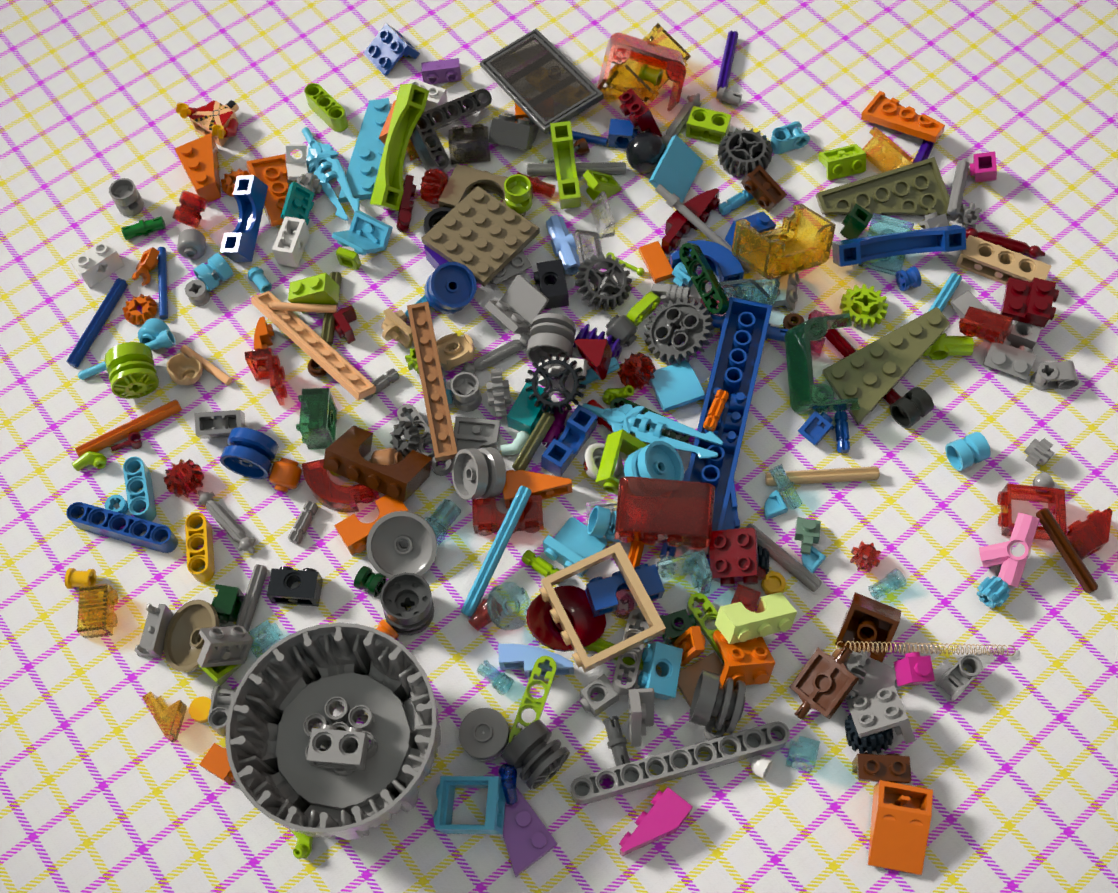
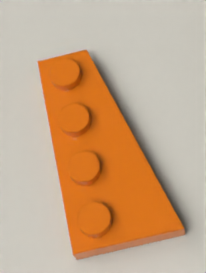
[861,91,945,143]
[246,154,288,227]

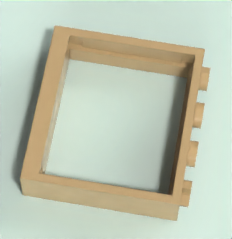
[539,542,666,673]

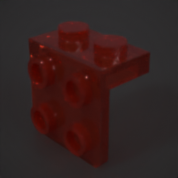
[245,348,287,406]

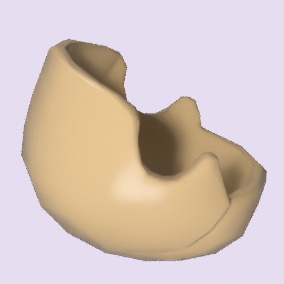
[167,353,203,386]

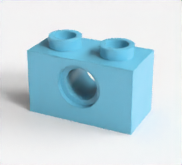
[638,642,683,700]

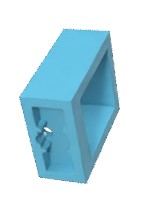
[433,776,507,835]

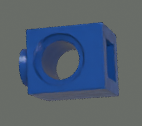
[608,119,638,149]

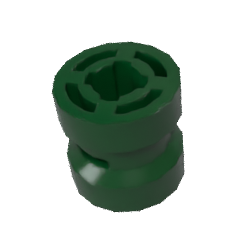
[354,566,386,597]

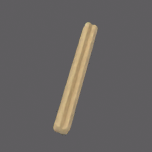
[765,466,880,486]

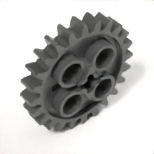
[644,297,714,365]

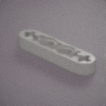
[397,404,452,476]
[612,609,649,695]

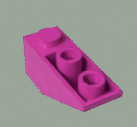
[619,787,693,856]

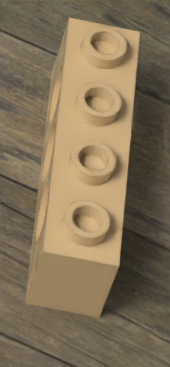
[955,235,1051,285]

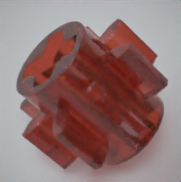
[850,541,881,572]

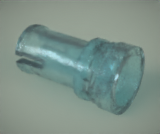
[868,568,907,600]
[477,660,514,695]

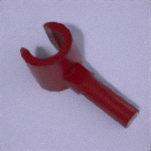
[111,432,142,451]

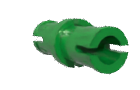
[121,216,166,240]

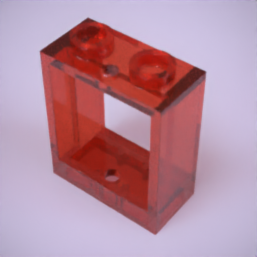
[997,483,1067,541]

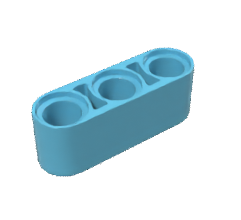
[123,457,156,522]

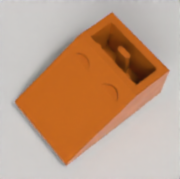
[868,780,933,875]

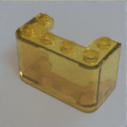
[732,204,836,280]

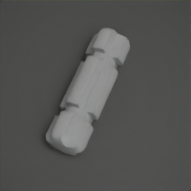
[363,368,400,400]
[288,501,318,544]

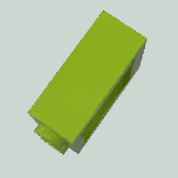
[595,429,647,503]

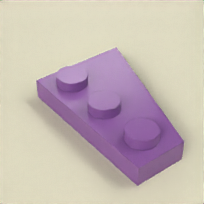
[503,780,557,877]

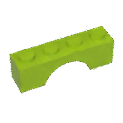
[550,121,581,209]

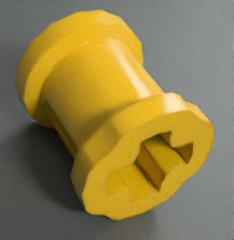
[65,568,97,590]

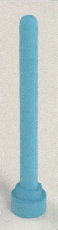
[78,329,176,380]

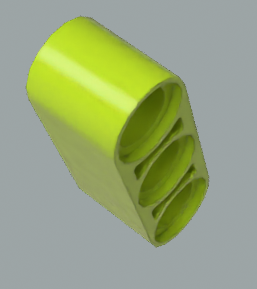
[304,83,348,132]

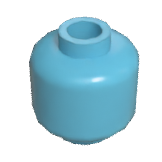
[138,318,170,350]

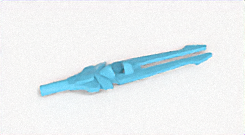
[302,127,360,221]
[582,403,723,459]

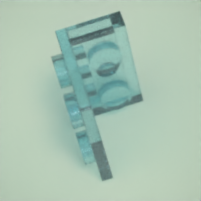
[657,550,713,594]

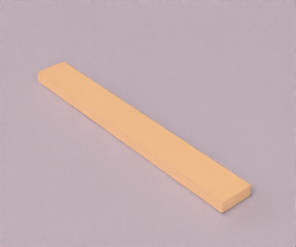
[251,291,376,401]

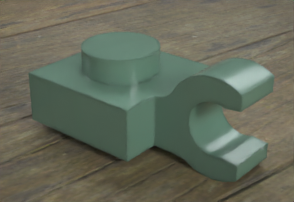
[794,517,821,555]

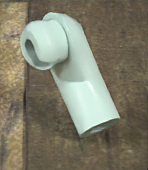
[501,431,530,456]

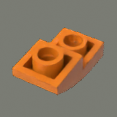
[254,316,275,367]

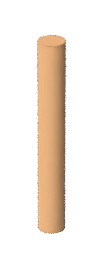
[272,302,337,313]
[180,345,233,385]

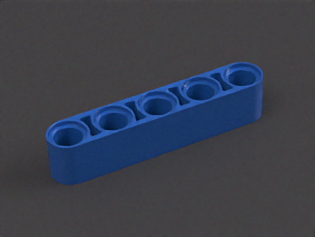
[66,502,178,553]

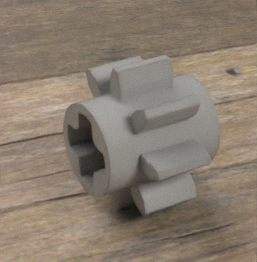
[297,173,322,197]
[955,202,982,228]
[1024,438,1054,467]

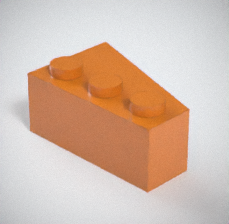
[174,133,221,205]

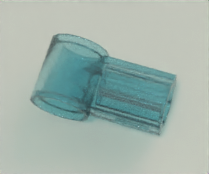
[424,499,461,545]

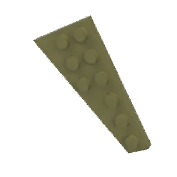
[816,157,950,216]
[822,307,950,426]

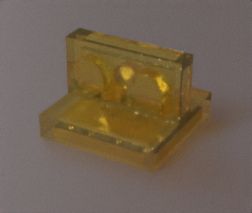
[862,126,914,173]

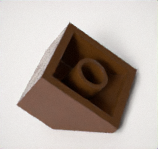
[835,592,901,662]

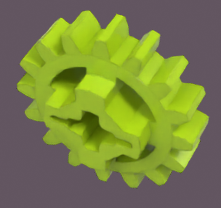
[839,284,888,329]

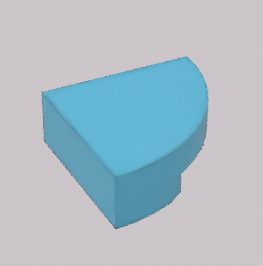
[764,490,788,520]
[801,546,826,573]

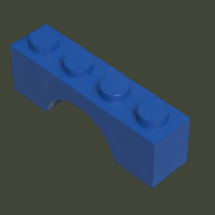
[220,175,268,262]

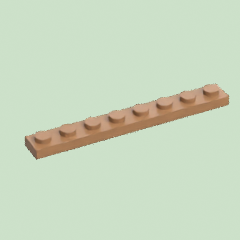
[407,302,458,462]

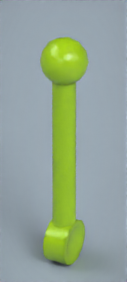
[606,252,645,276]

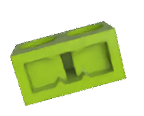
[686,106,732,145]

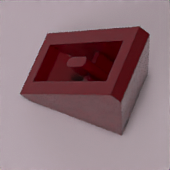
[574,339,613,380]

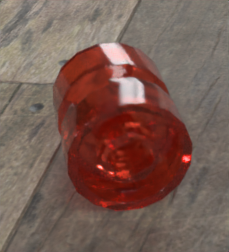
[172,190,208,228]

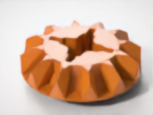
[221,168,250,197]
[122,294,158,325]

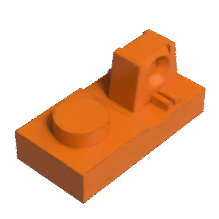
[672,626,705,666]

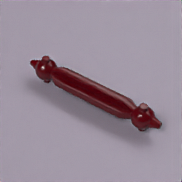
[966,228,1045,258]

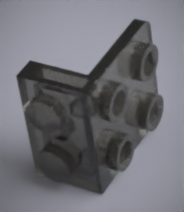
[448,124,491,165]

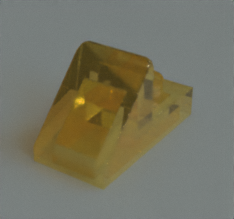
[142,691,187,743]

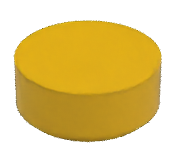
[761,571,786,595]
[189,696,211,723]

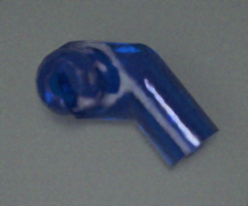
[499,764,518,805]

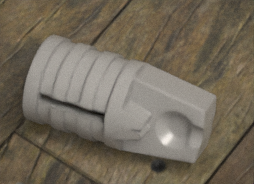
[651,284,690,304]

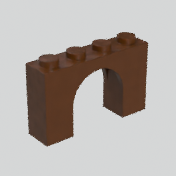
[323,425,433,502]

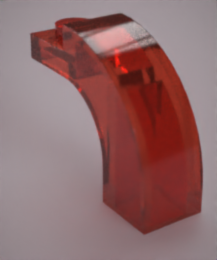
[302,459,380,513]

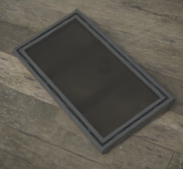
[480,29,604,134]

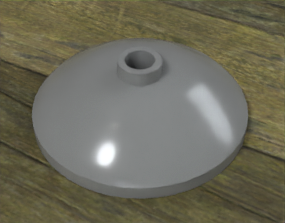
[366,511,438,579]

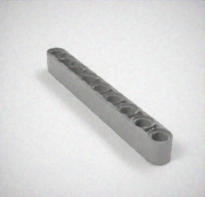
[571,722,790,805]

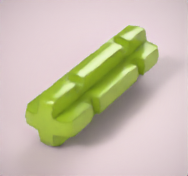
[522,550,560,584]

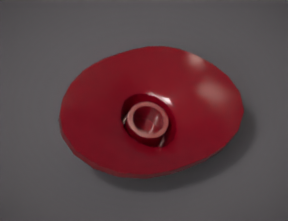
[526,585,606,652]

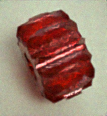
[420,169,449,204]
[617,352,656,391]
[163,459,205,498]

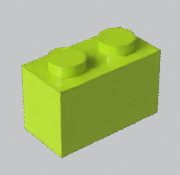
[288,273,340,313]

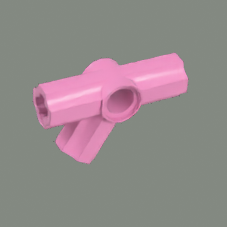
[979,513,1040,588]

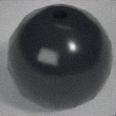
[626,131,667,174]

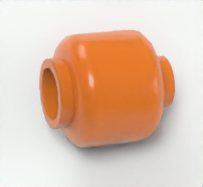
[269,458,302,493]

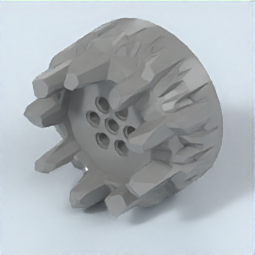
[225,622,441,840]

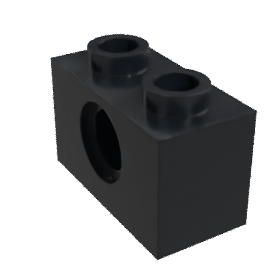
[533,259,569,310]
[267,566,323,606]

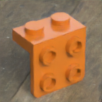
[713,630,775,687]

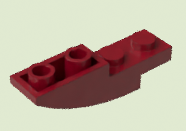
[662,188,720,255]

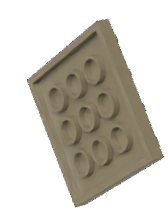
[421,186,540,287]

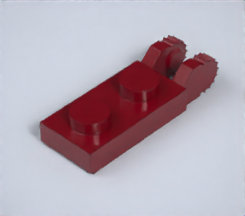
[396,175,416,233]

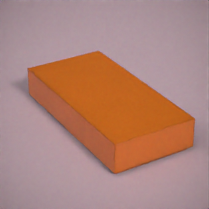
[639,241,674,283]

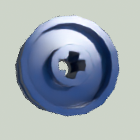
[424,262,477,314]
[220,427,279,479]

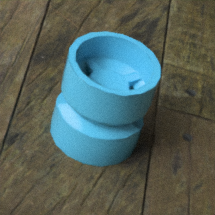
[193,253,234,292]
[945,432,991,471]
[587,505,629,543]

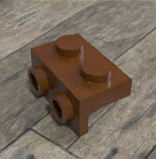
[741,165,787,212]
[852,752,911,783]

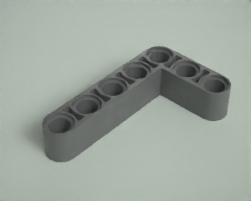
[410,89,492,175]

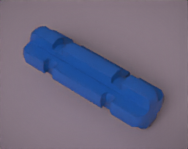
[834,411,850,453]

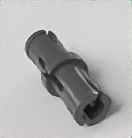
[603,716,630,766]

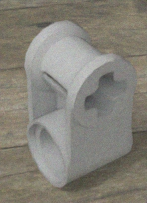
[1030,360,1079,390]
[934,654,982,702]
[208,686,237,736]

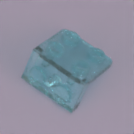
[719,278,780,305]

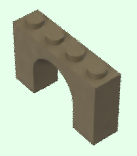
[438,164,533,217]

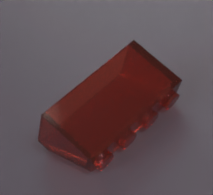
[614,477,715,549]

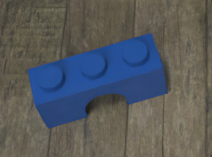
[541,405,598,477]
[585,564,665,617]

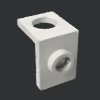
[286,144,308,180]

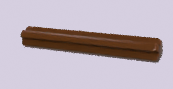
[1036,508,1098,593]

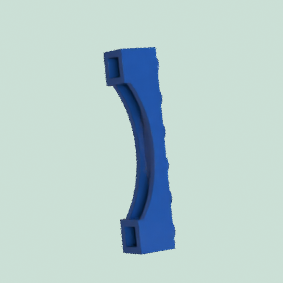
[832,225,966,267]

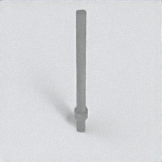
[655,184,753,273]

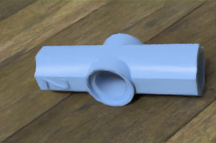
[546,215,581,276]

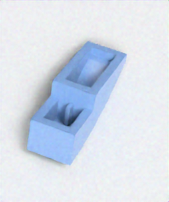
[498,644,574,678]

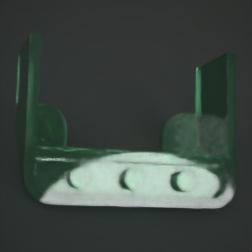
[785,313,860,415]

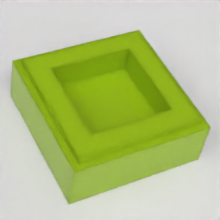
[336,247,361,270]

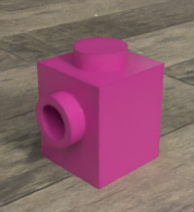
[970,151,997,183]
[894,652,935,687]

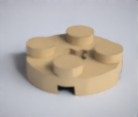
[436,333,475,371]

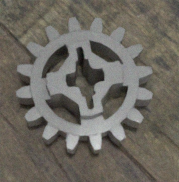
[486,368,511,418]

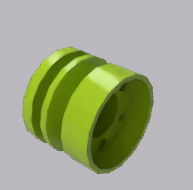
[105,342,159,399]

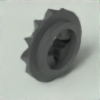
[389,421,420,457]

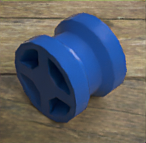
[896,266,921,291]

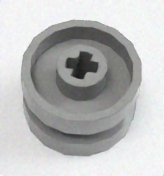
[452,447,506,500]

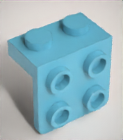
[332,211,393,255]
[543,517,607,578]

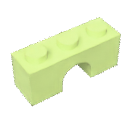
[715,592,797,644]

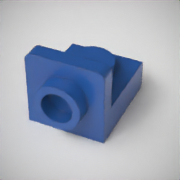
[798,411,835,446]

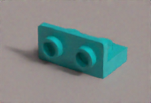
[281,181,315,225]

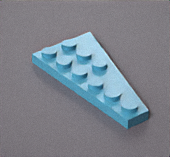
[339,98,390,203]

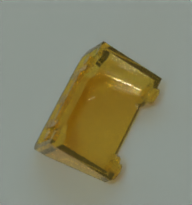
[603,23,691,102]

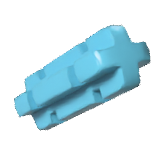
[718,190,754,215]

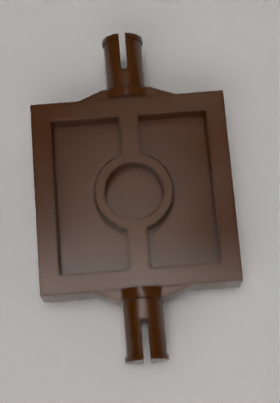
[789,645,859,720]

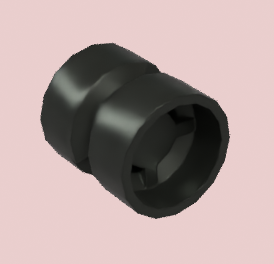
[890,387,934,428]

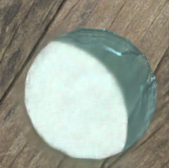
[487,582,531,630]

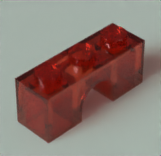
[472,495,544,536]

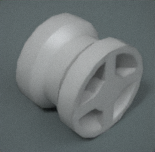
[185,280,210,306]

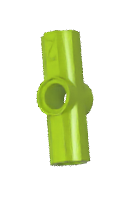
[923,332,974,360]

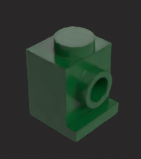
[840,203,873,239]
[212,584,245,624]
[660,609,697,645]

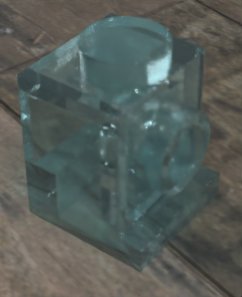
[248,620,283,659]
[785,736,820,773]

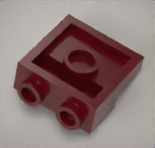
[618,88,662,137]
[1000,277,1059,327]

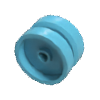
[624,441,684,499]

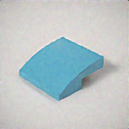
[646,360,705,412]

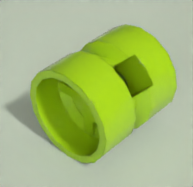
[504,174,532,214]

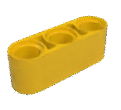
[185,512,215,583]

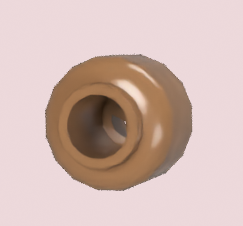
[369,448,403,465]

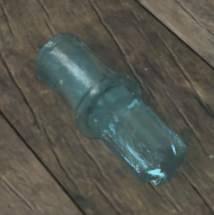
[769,464,802,510]

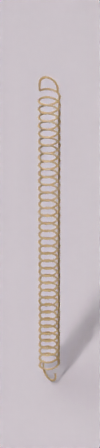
[836,641,1016,656]

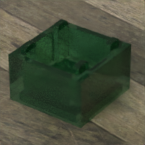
[296,388,337,449]

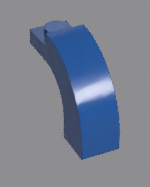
[669,240,744,289]

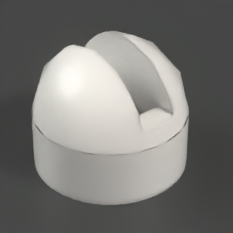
[751,756,773,779]

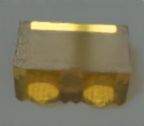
[77,584,118,639]

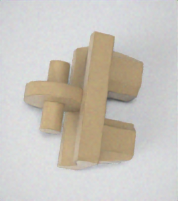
[381,308,413,349]

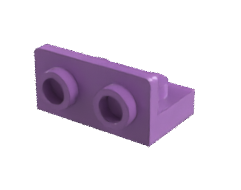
[421,58,462,84]

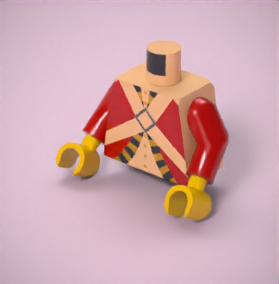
[176,100,239,147]

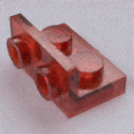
[959,306,1013,344]

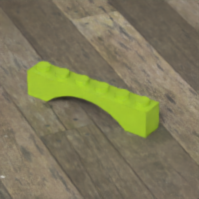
[370,84,429,211]

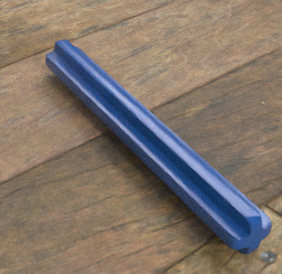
[67,278,128,368]

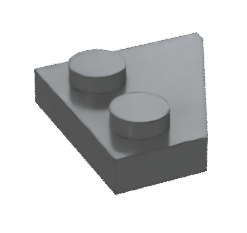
[451,416,501,460]

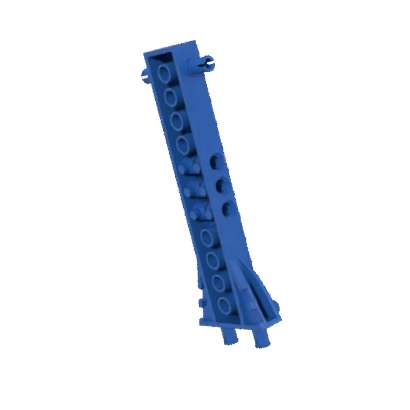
[649,297,790,571]

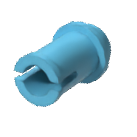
[248,267,272,293]

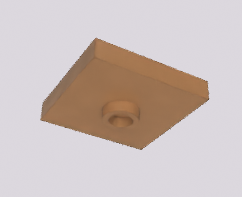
[677,652,734,708]

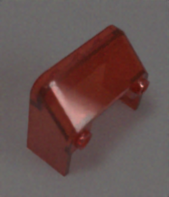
[597,33,686,111]

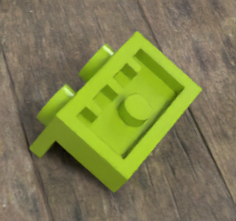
[818,144,866,181]

